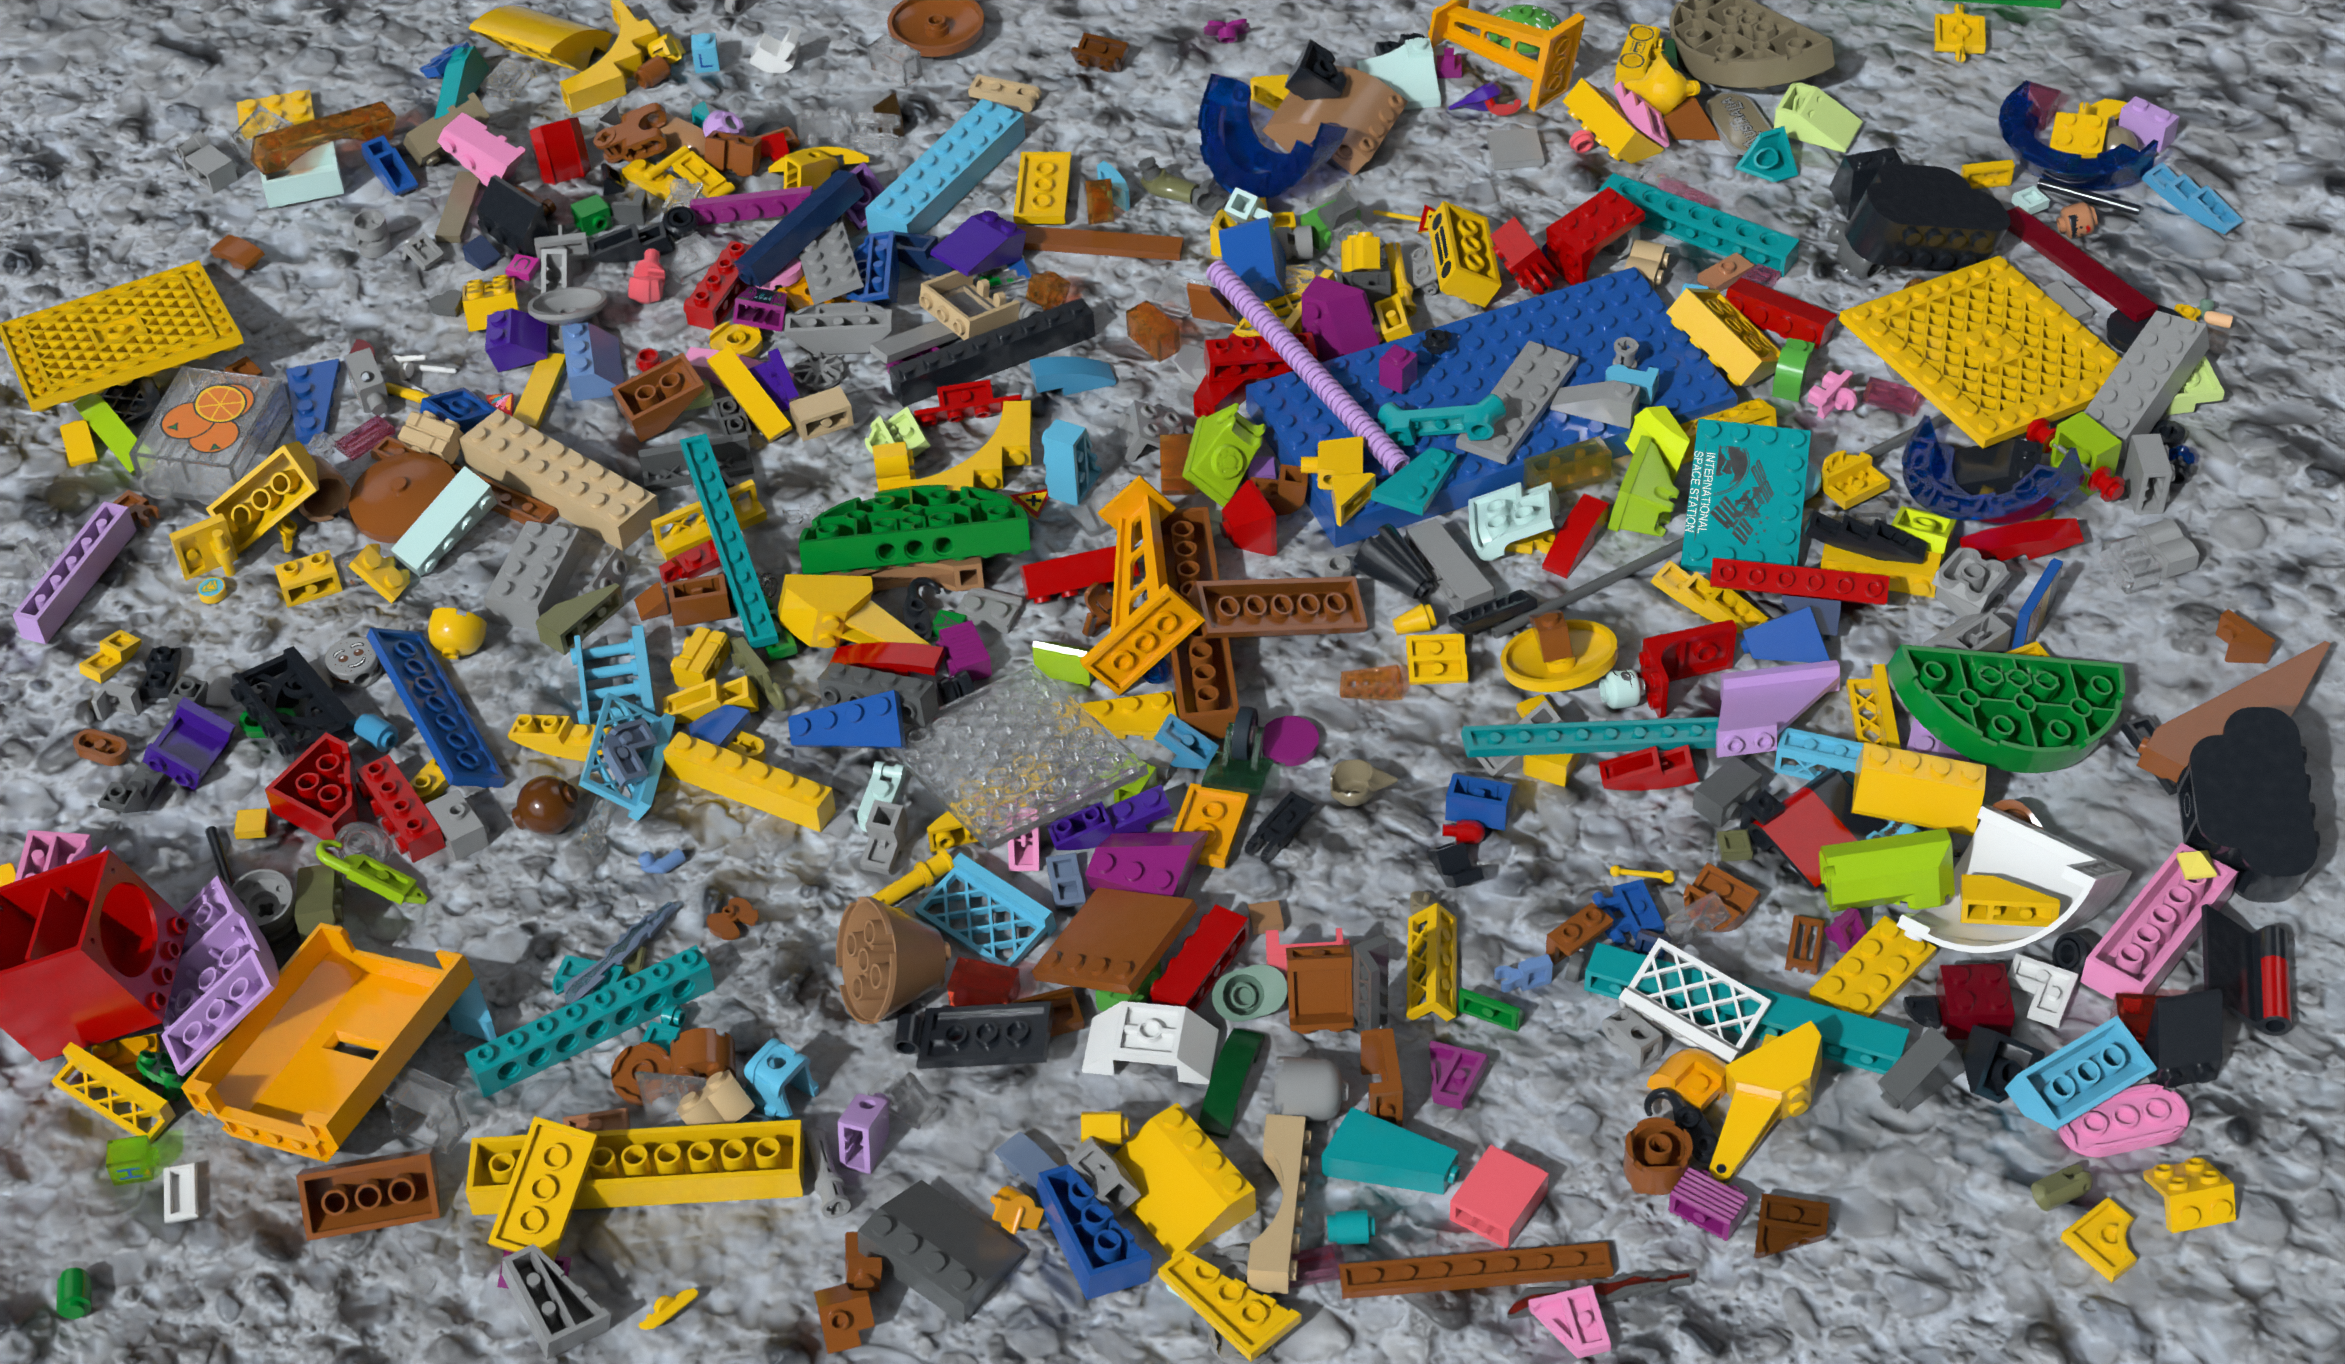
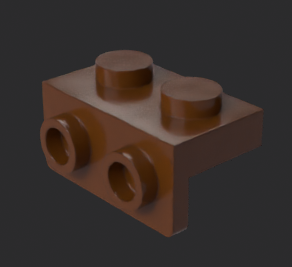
[1071,32,1130,73]

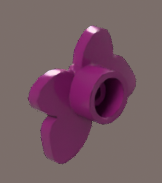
[1203,18,1250,43]

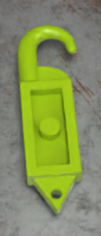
[315,839,428,905]

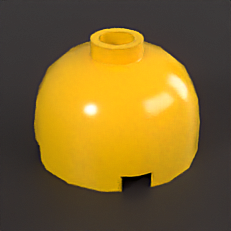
[428,607,487,660]

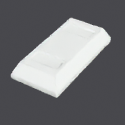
[164,1162,198,1224]

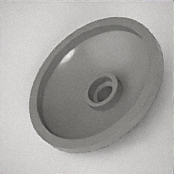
[527,287,607,326]

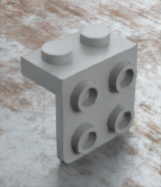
[1117,400,1187,462]

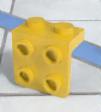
[2143,1157,2236,1234]

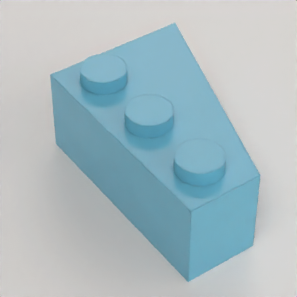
[1042,419,1103,506]

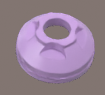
[703,110,747,137]

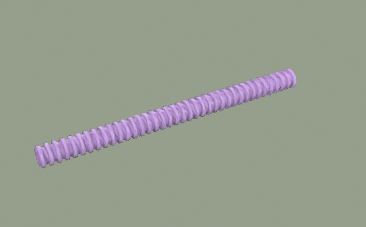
[1206,260,1410,475]

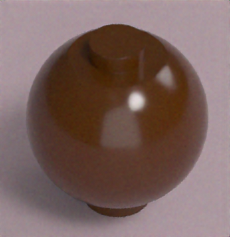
[512,775,578,835]

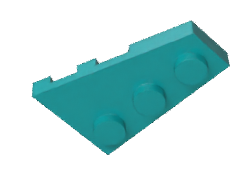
[1371,447,1457,516]

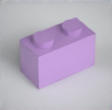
[2118,96,2179,153]

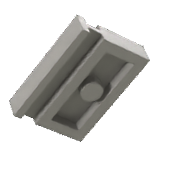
[955,588,1024,634]

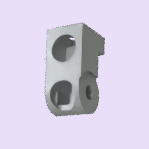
[1602,1007,1663,1070]

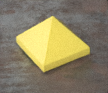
[2176,850,2217,880]

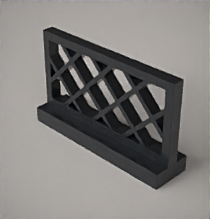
[100,376,169,428]

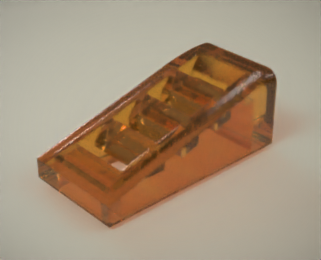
[1339,665,1403,700]

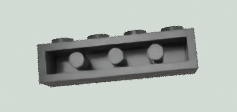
[817,662,939,727]

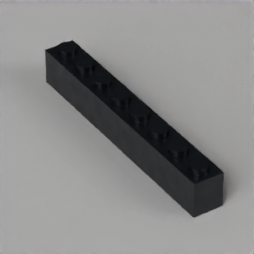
[889,297,1095,407]

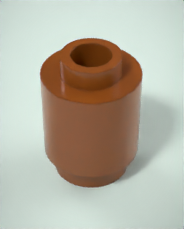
[634,55,671,89]

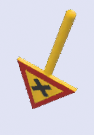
[1373,204,1436,234]
[1009,489,1049,520]

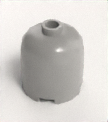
[1274,1056,1348,1122]

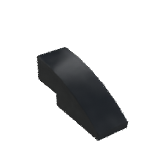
[588,221,674,262]

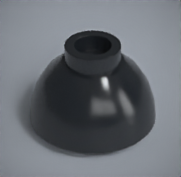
[662,206,698,241]
[2052,932,2093,975]

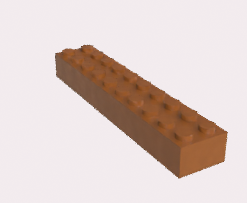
[1160,506,1239,739]

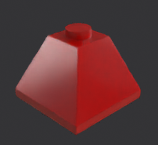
[1219,479,1277,556]

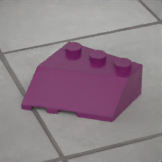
[1302,275,1381,362]
[1085,831,1209,898]

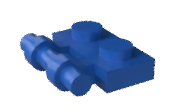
[1592,879,1665,946]

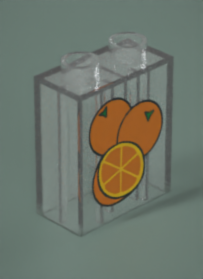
[129,367,293,506]

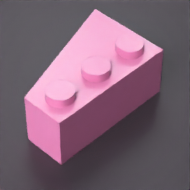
[437,112,527,186]
[14,830,93,882]

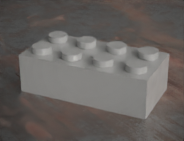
[484,521,584,631]

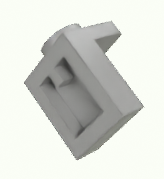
[401,232,445,271]

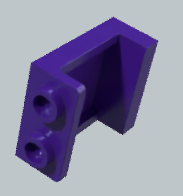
[143,697,236,790]

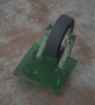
[1201,706,1273,795]

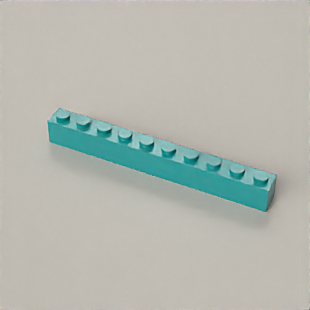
[1584,942,1910,1075]

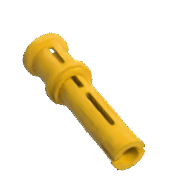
[1384,242,1417,317]
[869,848,954,906]

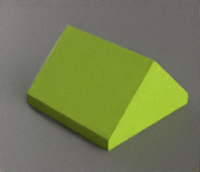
[1032,641,1094,686]

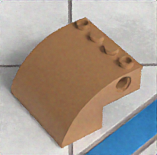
[1262,65,1408,176]

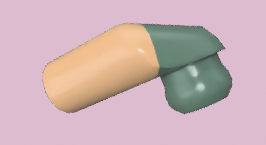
[2197,298,2233,329]

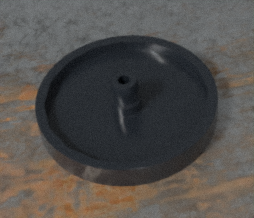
[2106,304,2184,353]

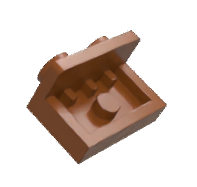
[1546,902,1613,966]

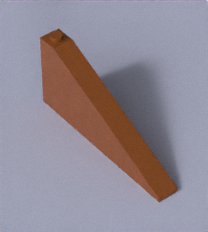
[2136,641,2331,782]

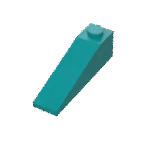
[434,46,490,119]

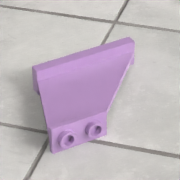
[1716,660,1840,758]

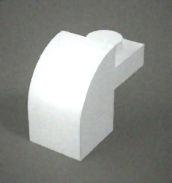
[749,26,801,73]

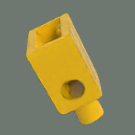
[784,148,839,191]
[1301,436,1363,490]

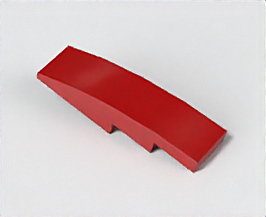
[1959,518,2085,562]
[828,642,945,677]

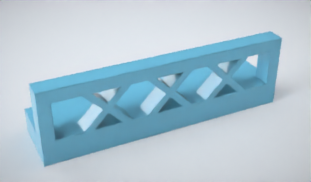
[1774,727,1864,789]

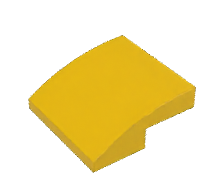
[1406,634,1468,685]

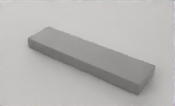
[870,320,960,364]

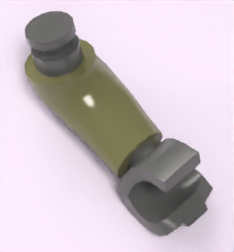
[1138,157,1226,216]

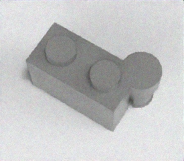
[174,131,238,194]

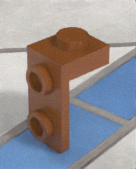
[845,1232,882,1292]

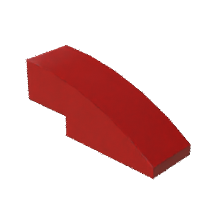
[1542,493,1609,579]
[1598,745,1699,791]

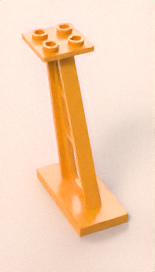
[1428,0,1586,112]
[1080,475,1205,696]

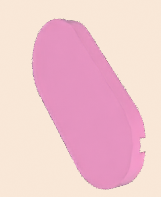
[2058,1084,2190,1158]

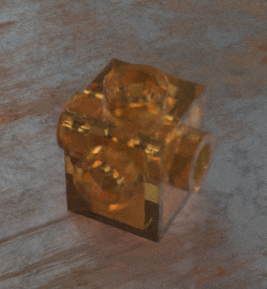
[1025,271,1071,311]

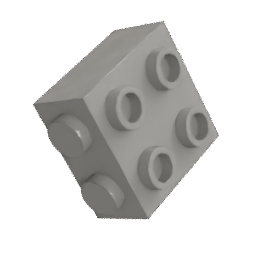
[2123,434,2175,515]

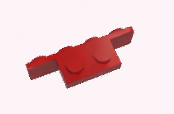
[914,379,1022,427]

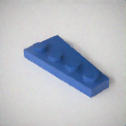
[286,358,341,445]
[788,690,907,749]

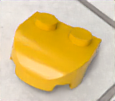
[1821,450,1890,510]

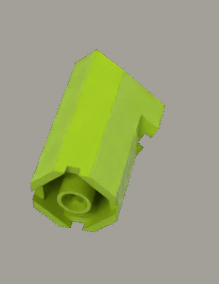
[1819,828,1955,913]

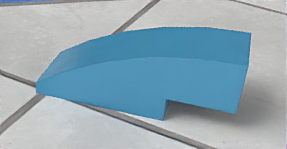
[1029,356,1116,396]

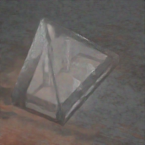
[1663,891,1731,948]

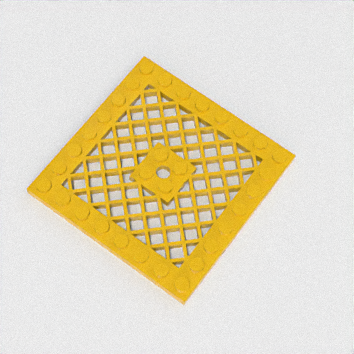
[1838,255,2122,448]
[0,260,244,412]

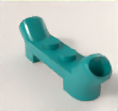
[1378,393,1506,446]

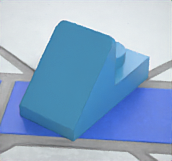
[1153,713,1219,769]

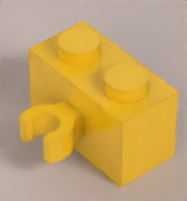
[1373,293,1415,342]

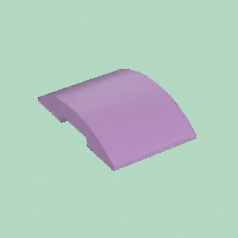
[161,876,279,1077]

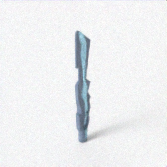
[563,901,677,1005]

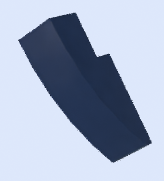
[894,231,955,276]

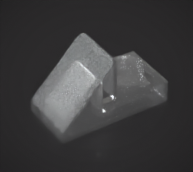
[867,1071,939,1130]

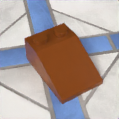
[611,352,706,443]

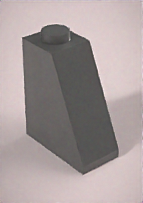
[1877,1026,1965,1113]

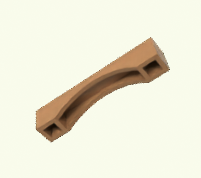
[823,556,984,593]

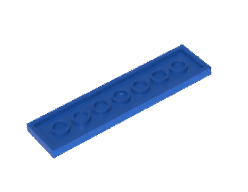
[366,627,506,788]

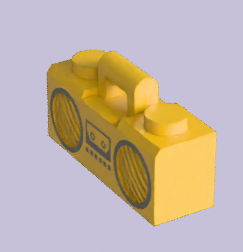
[1615,23,1664,85]

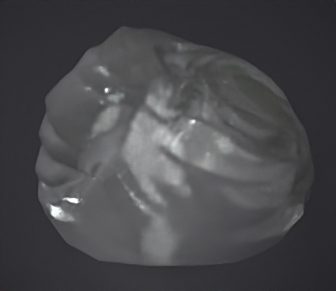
[334,821,394,863]

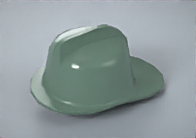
[1212,964,1288,1022]

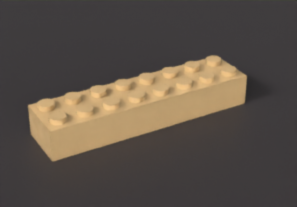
[459,409,661,551]

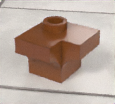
[814,1283,875,1354]

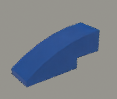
[361,135,418,196]

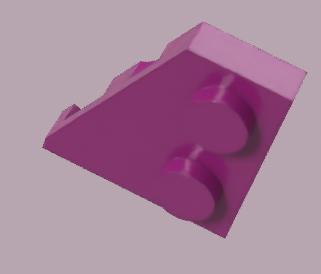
[1429,1040,1489,1110]

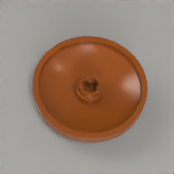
[887,0,985,57]
[348,452,456,543]

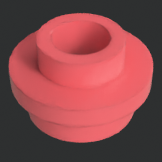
[1569,130,1594,153]

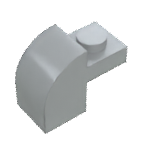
[860,800,908,875]
[1066,1136,1141,1217]

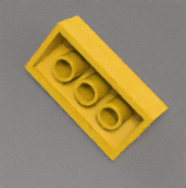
[1562,78,1664,164]
[206,441,319,554]
[1851,742,1986,836]

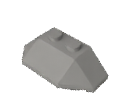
[784,302,892,355]

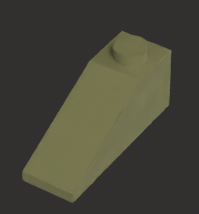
[536,583,624,655]

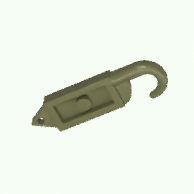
[729,636,788,712]

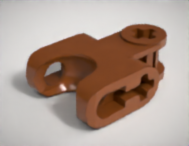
[593,103,667,163]

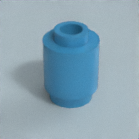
[354,714,398,752]

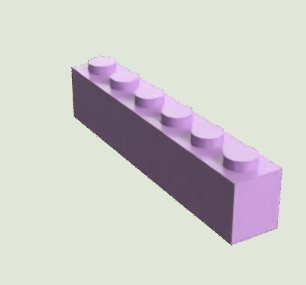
[12,501,136,644]

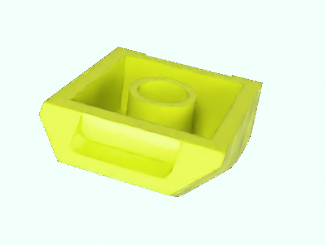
[1625,406,1691,485]
[1891,506,1957,560]

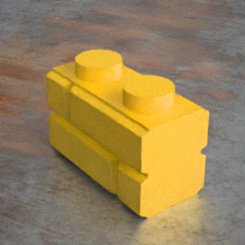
[671,626,731,688]

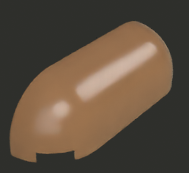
[648,112,706,160]

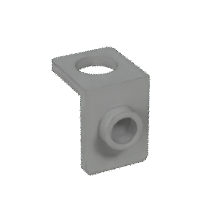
[594,104,620,138]

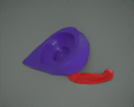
[1448,80,1522,115]

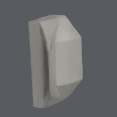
[1173,344,1206,392]

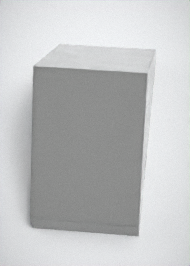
[541,249,574,294]

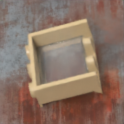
[919,270,1020,340]

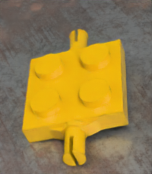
[1934,3,1986,62]
[2049,102,2109,173]

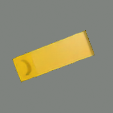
[1959,874,2060,927]

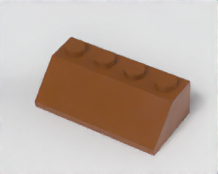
[296,1147,441,1241]

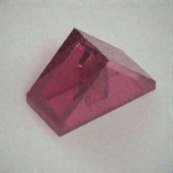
[2019,81,2061,131]

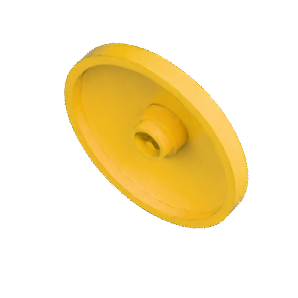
[1500,619,1619,692]

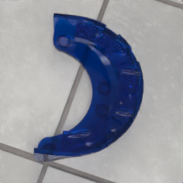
[1198,73,1348,199]
[1998,80,2158,191]
[1902,415,2085,526]

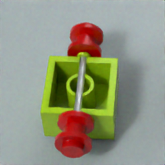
[2026,411,2125,502]

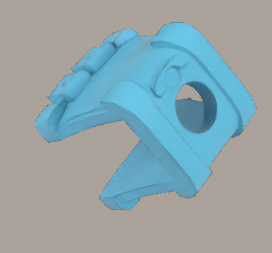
[744,1038,819,1121]

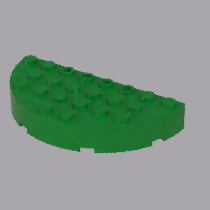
[798,485,1031,575]
[1887,644,2126,773]

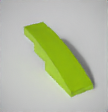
[72,394,155,477]

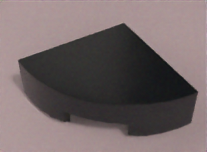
[1903,997,1940,1029]

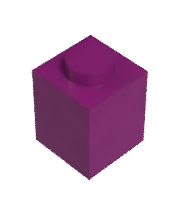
[1379,344,1418,394]

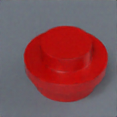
[635,348,662,372]

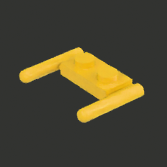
[644,145,735,198]

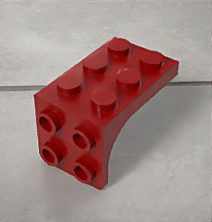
[1546,187,1645,285]
[1637,619,1737,718]

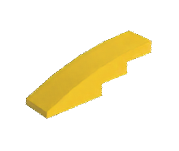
[1651,560,1768,634]

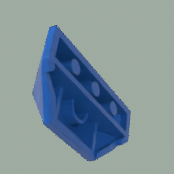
[841,230,900,306]

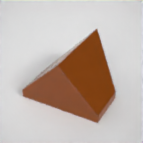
[1663,96,1720,140]
[1187,283,1239,325]

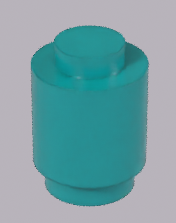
[1327,1209,1375,1245]

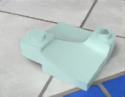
[1356,38,1441,110]
[1468,482,1560,561]

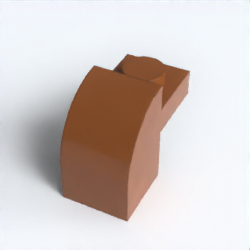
[1250,464,1308,516]

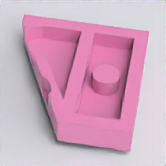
[1528,1285,1611,1359]

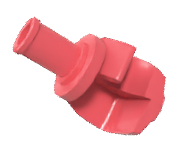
[628,249,665,304]

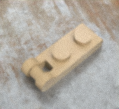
[968,74,1042,112]

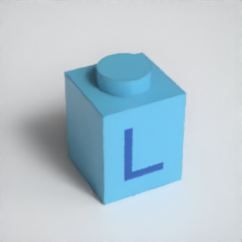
[691,33,720,73]

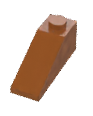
[1529,609,1573,663]

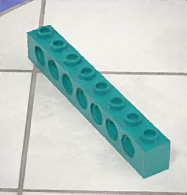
[1598,173,1800,277]
[464,945,715,1098]

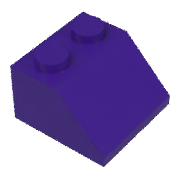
[485,308,549,373]

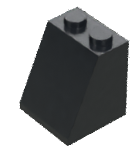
[1830,147,1903,221]

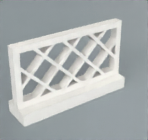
[1618,938,1771,1064]

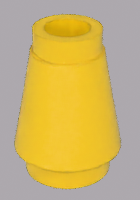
[1392,603,1437,636]

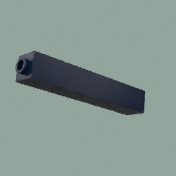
[734,170,865,287]

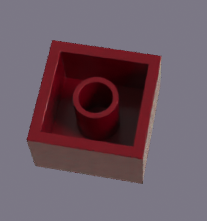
[1935,963,2015,1040]

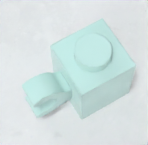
[1224,187,1276,226]

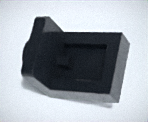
[1740,790,1785,830]

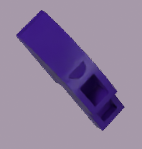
[1046,784,1173,850]

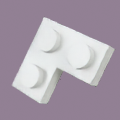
[2007,954,2079,1028]

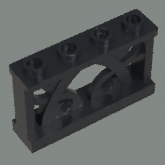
[230,646,357,763]

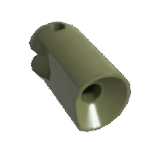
[2031,1164,2093,1212]

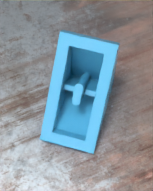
[448,975,497,1041]

